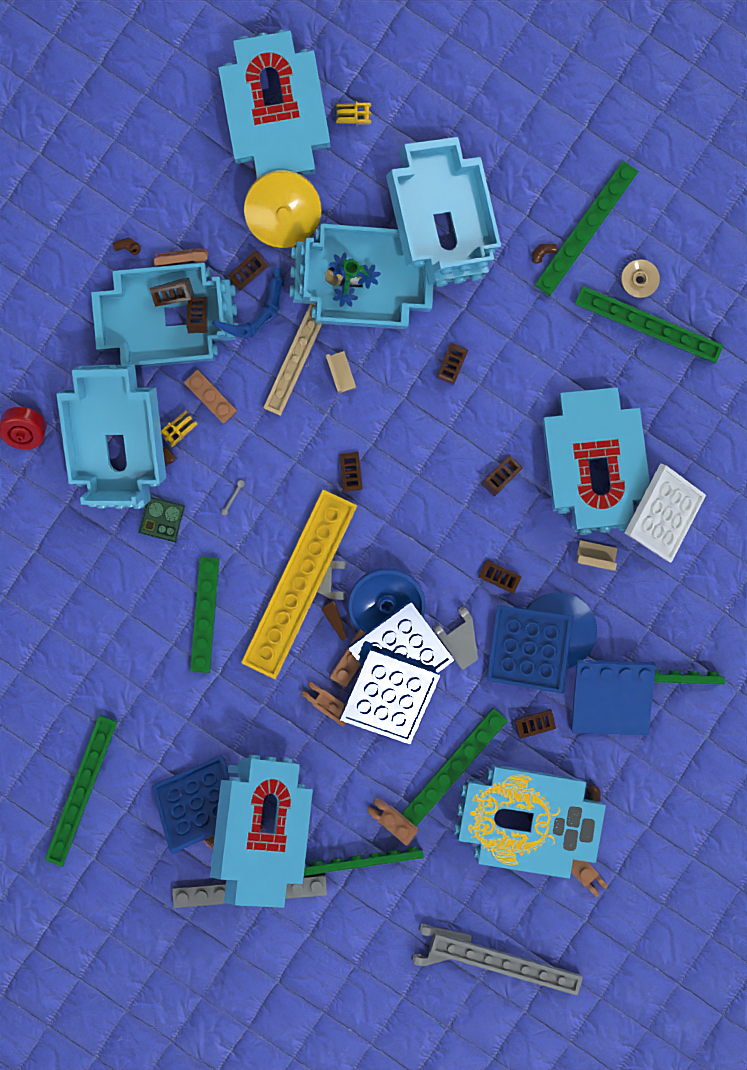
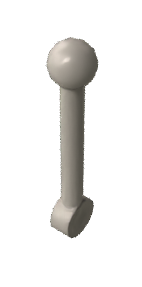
[221,480,245,516]

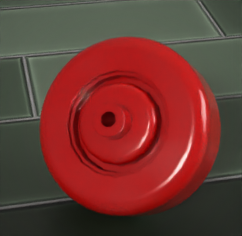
[0,407,47,450]

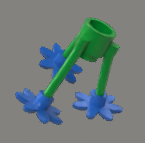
[329,252,381,307]

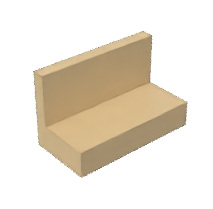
[326,351,356,394]
[575,540,618,571]

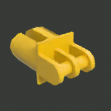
[335,101,371,126]
[161,410,198,447]

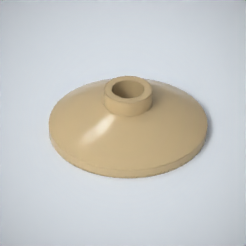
[621,259,660,298]

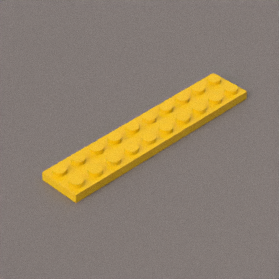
[241,490,358,680]

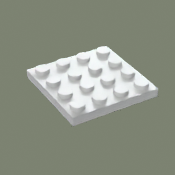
[625,463,706,563]

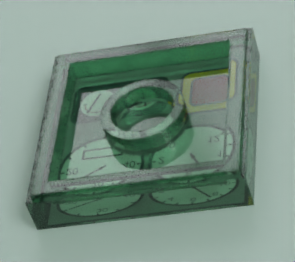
[138,497,185,543]

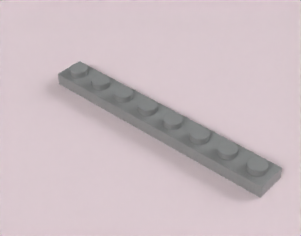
[172,874,327,908]
[430,932,583,995]

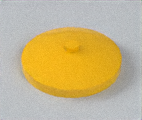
[244,170,321,248]

